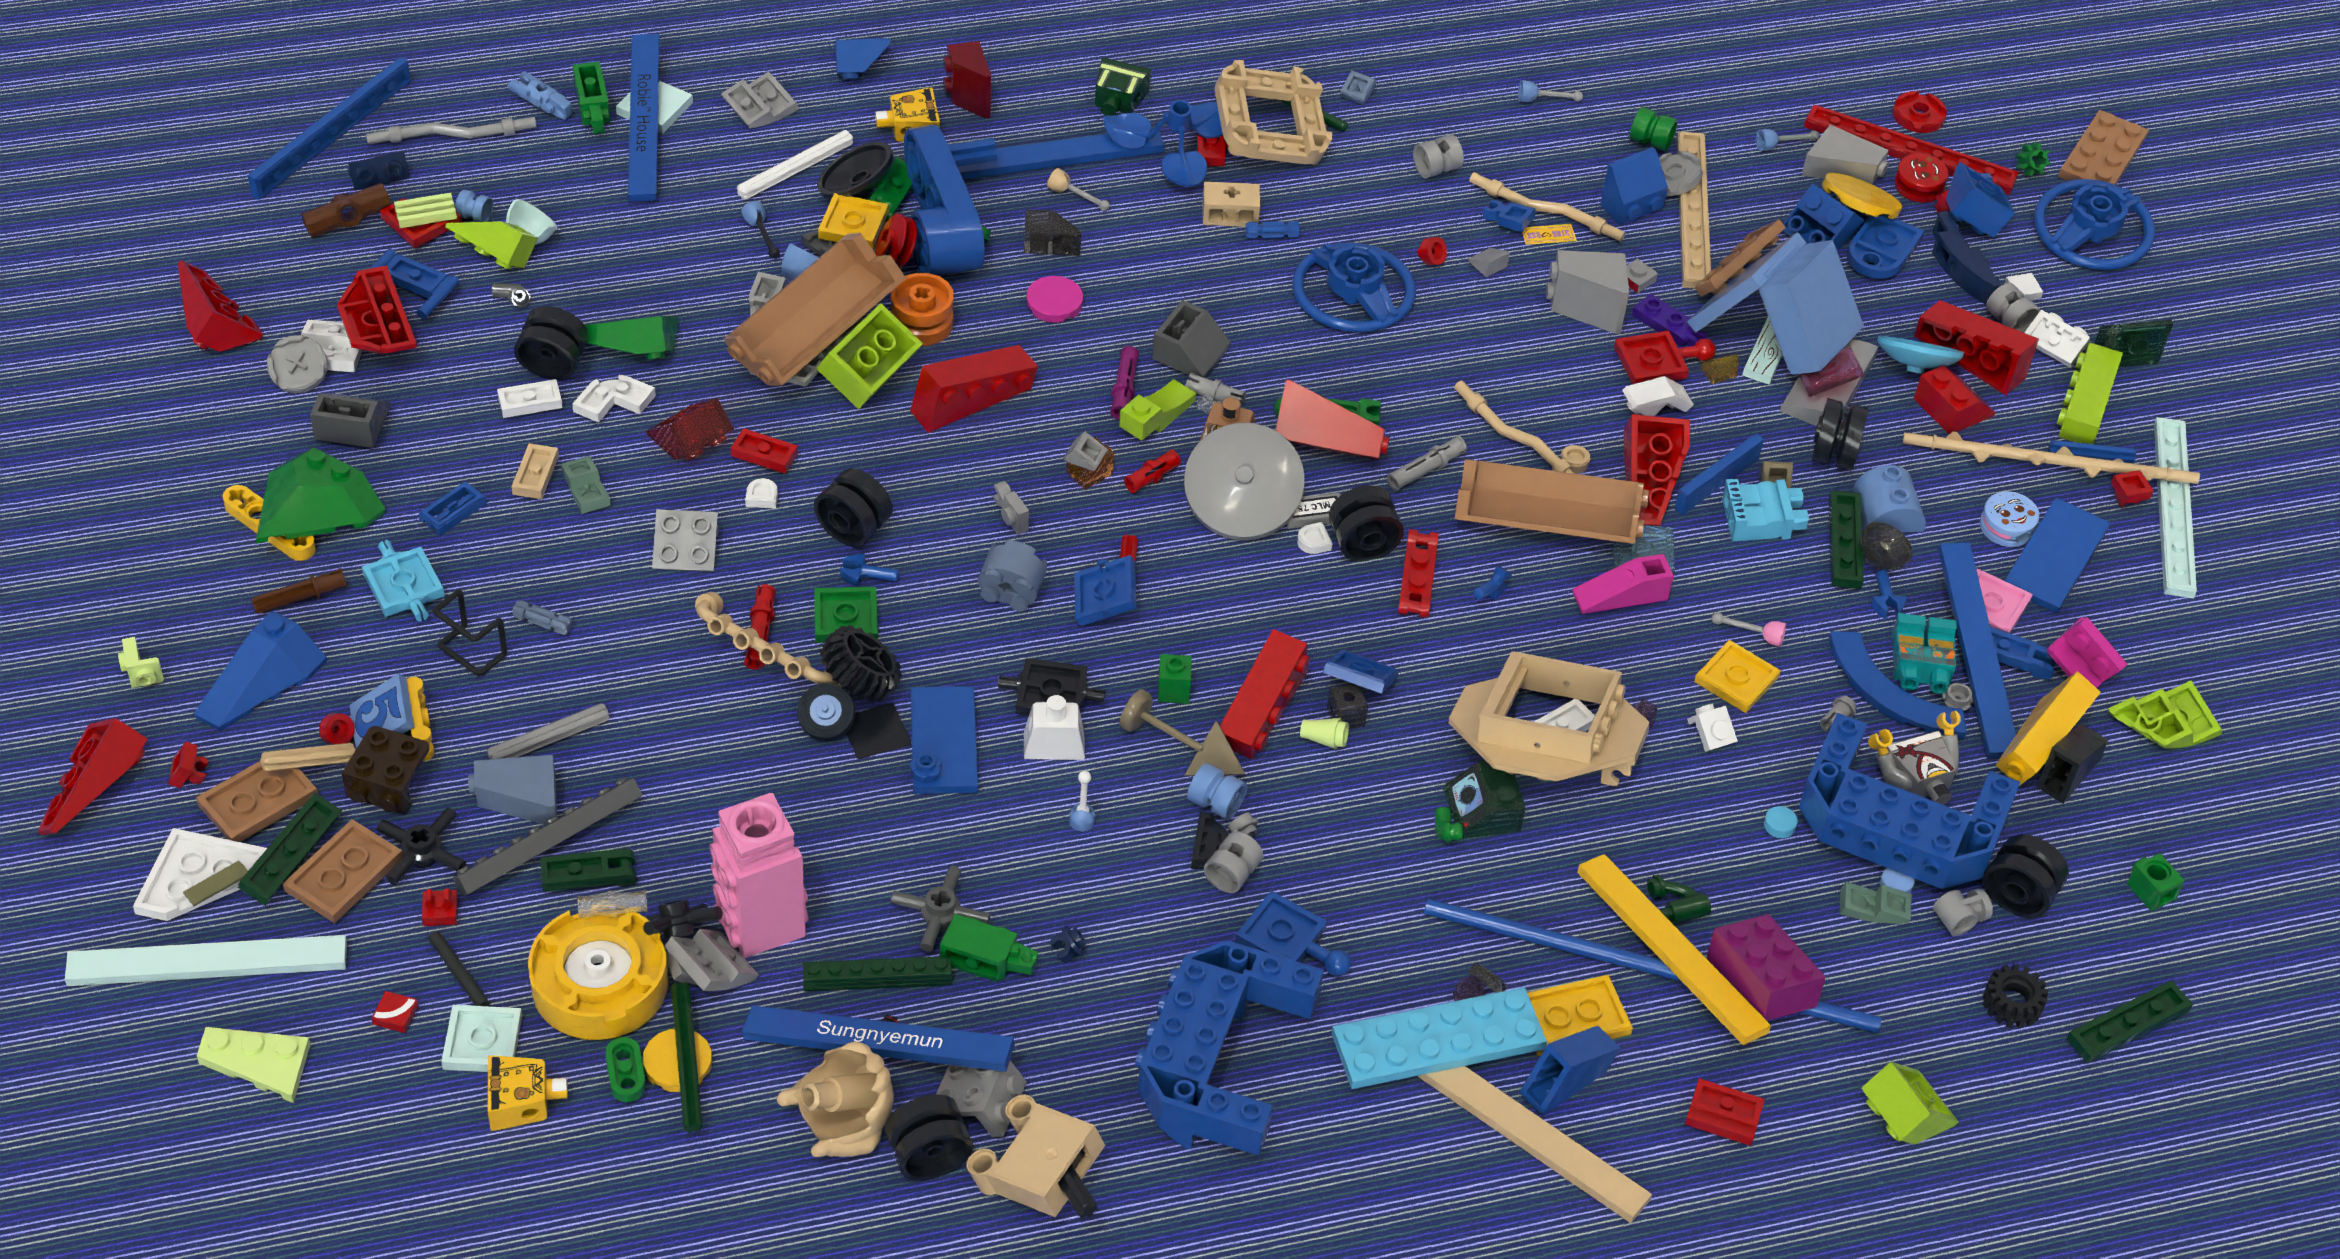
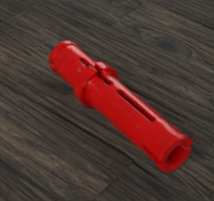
[744,584,776,670]

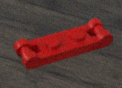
[1398,529,1439,618]

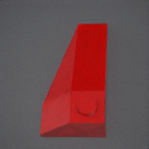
[178,260,263,352]
[37,718,148,835]

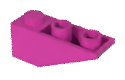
[1572,554,1674,614]

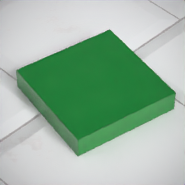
[814,587,878,643]

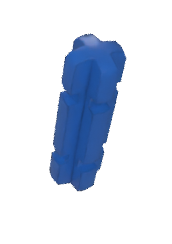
[1245,221,1300,239]

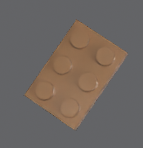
[196,749,318,842]
[283,819,403,923]

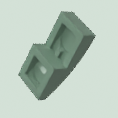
[561,456,611,514]
[1839,881,1912,924]

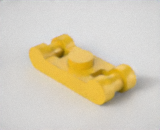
[406,677,434,761]

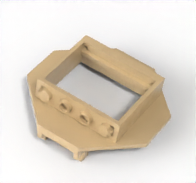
[1448,651,1649,786]

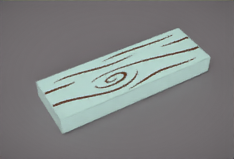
[1742,316,1783,385]

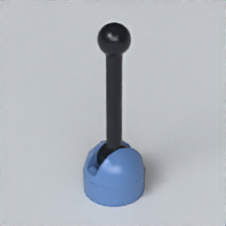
[741,201,780,258]

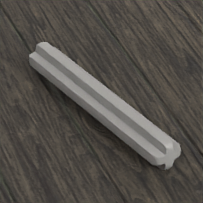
[487,703,609,759]

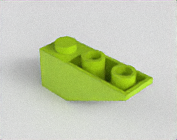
[445,221,538,269]

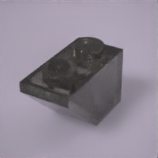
[1024,209,1081,256]

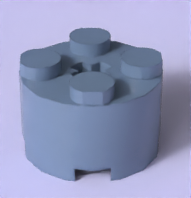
[978,540,1047,612]

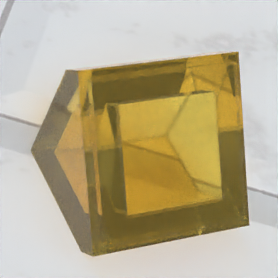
[1700,354,1739,384]

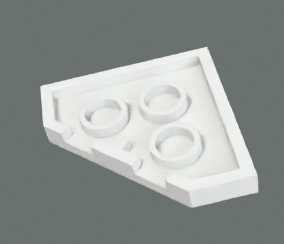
[133,828,267,921]

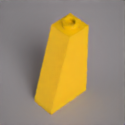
[1996,671,2100,786]

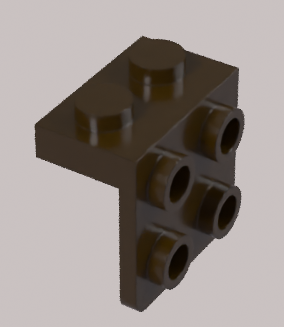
[342,726,429,815]

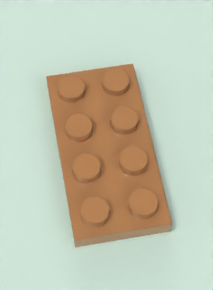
[2058,110,2149,185]

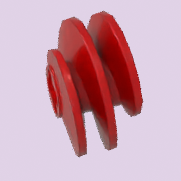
[875,214,917,268]

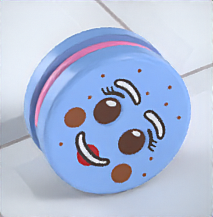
[1980,491,2039,547]

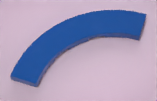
[1829,631,1967,740]

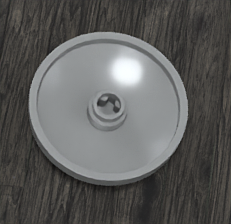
[1184,423,1304,540]

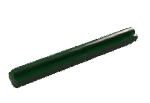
[671,982,703,1133]

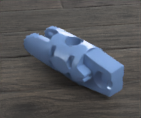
[507,71,572,120]

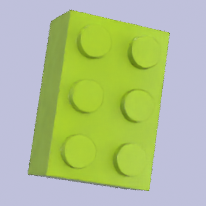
[816,303,923,409]

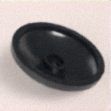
[817,142,894,199]

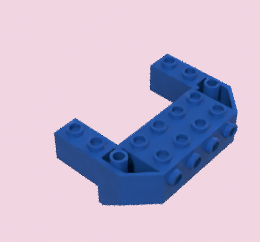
[1799,713,2020,889]
[1135,940,1324,1156]

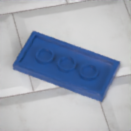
[2005,497,2110,613]
[911,686,978,794]

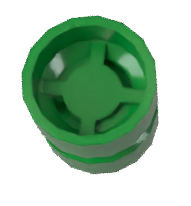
[1629,106,1678,152]

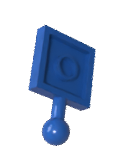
[1235,891,1351,976]

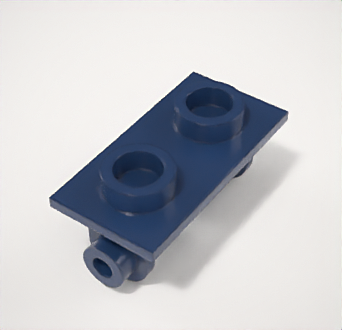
[348,151,410,190]

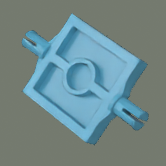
[362,540,445,622]

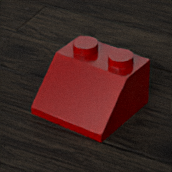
[1914,365,1995,434]

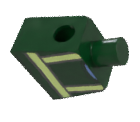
[1095,57,1151,116]

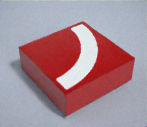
[372,991,419,1033]

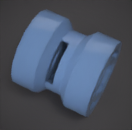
[455,190,493,222]

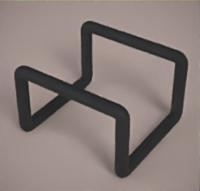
[432,589,508,676]

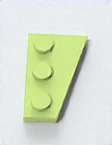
[197,1027,310,1103]

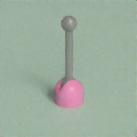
[1712,612,1787,647]

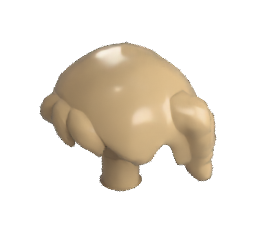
[777,1042,894,1157]

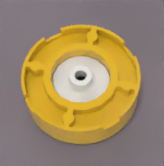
[528,904,669,1040]

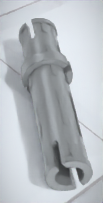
[1387,436,1467,491]

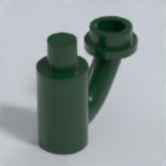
[1647,874,1711,924]

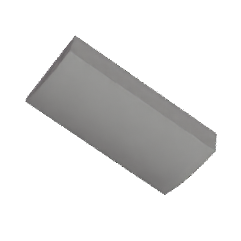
[1780,339,1879,426]

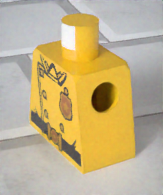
[875,87,940,142]
[488,1055,568,1131]

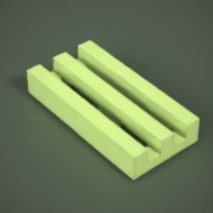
[394,193,457,228]

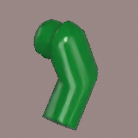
[1435,807,1463,843]

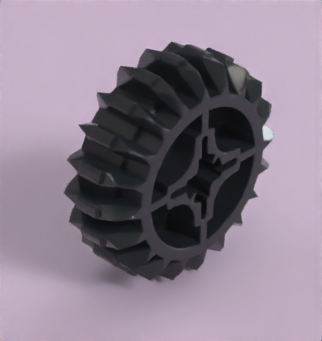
[820,625,902,703]

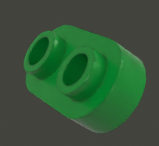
[605,1037,646,1102]

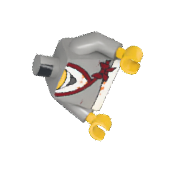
[1868,711,1960,805]

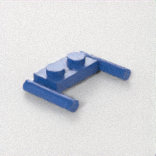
[369,249,460,319]

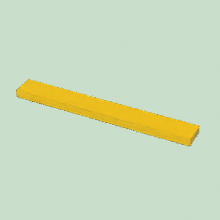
[1577,854,1771,1045]

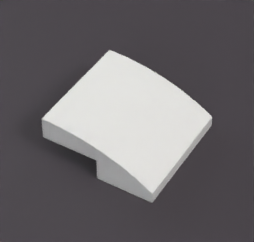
[301,320,362,372]

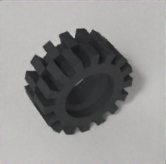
[1982,964,2048,1029]

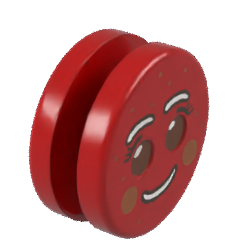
[1894,153,1948,203]

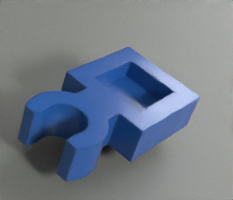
[1483,200,1535,232]

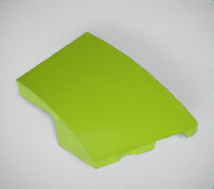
[2108,680,2222,749]

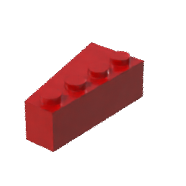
[910,345,1038,433]

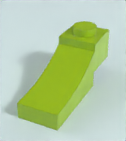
[1119,379,1196,441]

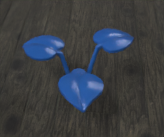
[1103,100,1223,187]

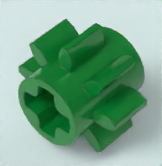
[2015,143,2050,176]

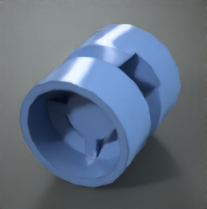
[1187,763,1248,820]

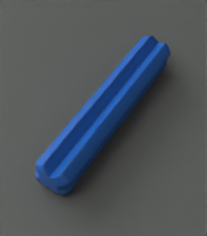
[2048,440,2136,464]

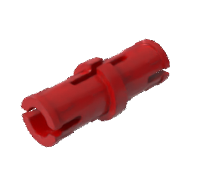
[1124,449,1181,493]

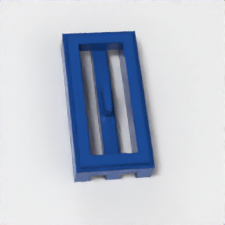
[419,481,487,536]

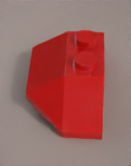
[337,266,417,355]

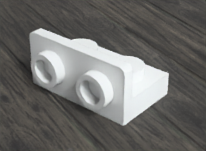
[2025,310,2090,368]

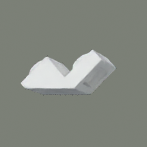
[1622,376,1694,416]

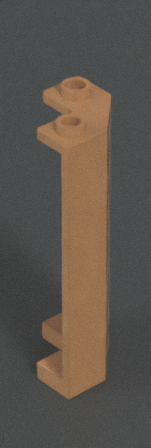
[723,233,906,386]
[1455,459,1649,544]

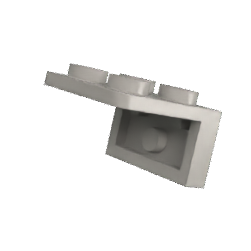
[936,1060,1027,1137]

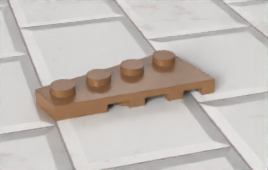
[1695,219,1786,296]

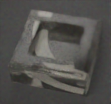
[1468,963,1507,993]

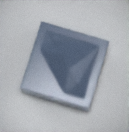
[1340,70,1376,106]

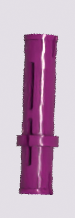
[1110,346,1139,420]

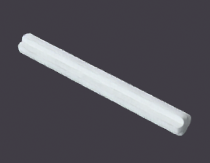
[737,130,853,200]

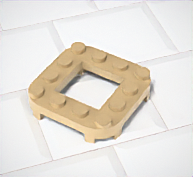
[1215,60,1332,165]

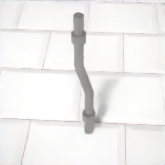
[366,117,537,145]

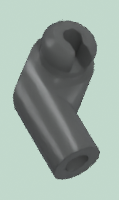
[492,283,531,307]

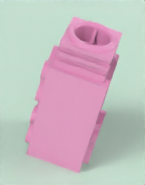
[709,793,809,958]

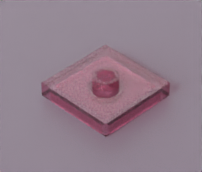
[1798,347,1864,397]

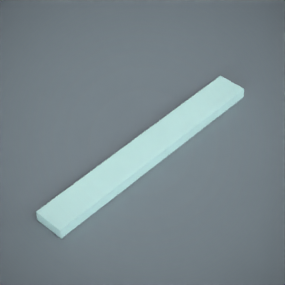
[2154,417,2197,598]
[65,935,347,986]

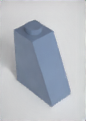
[468,755,557,825]

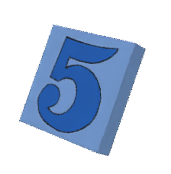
[349,673,414,749]

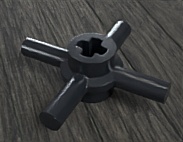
[377,808,466,885]
[643,899,723,939]

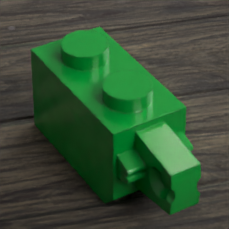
[572,61,610,134]
[940,914,1038,982]

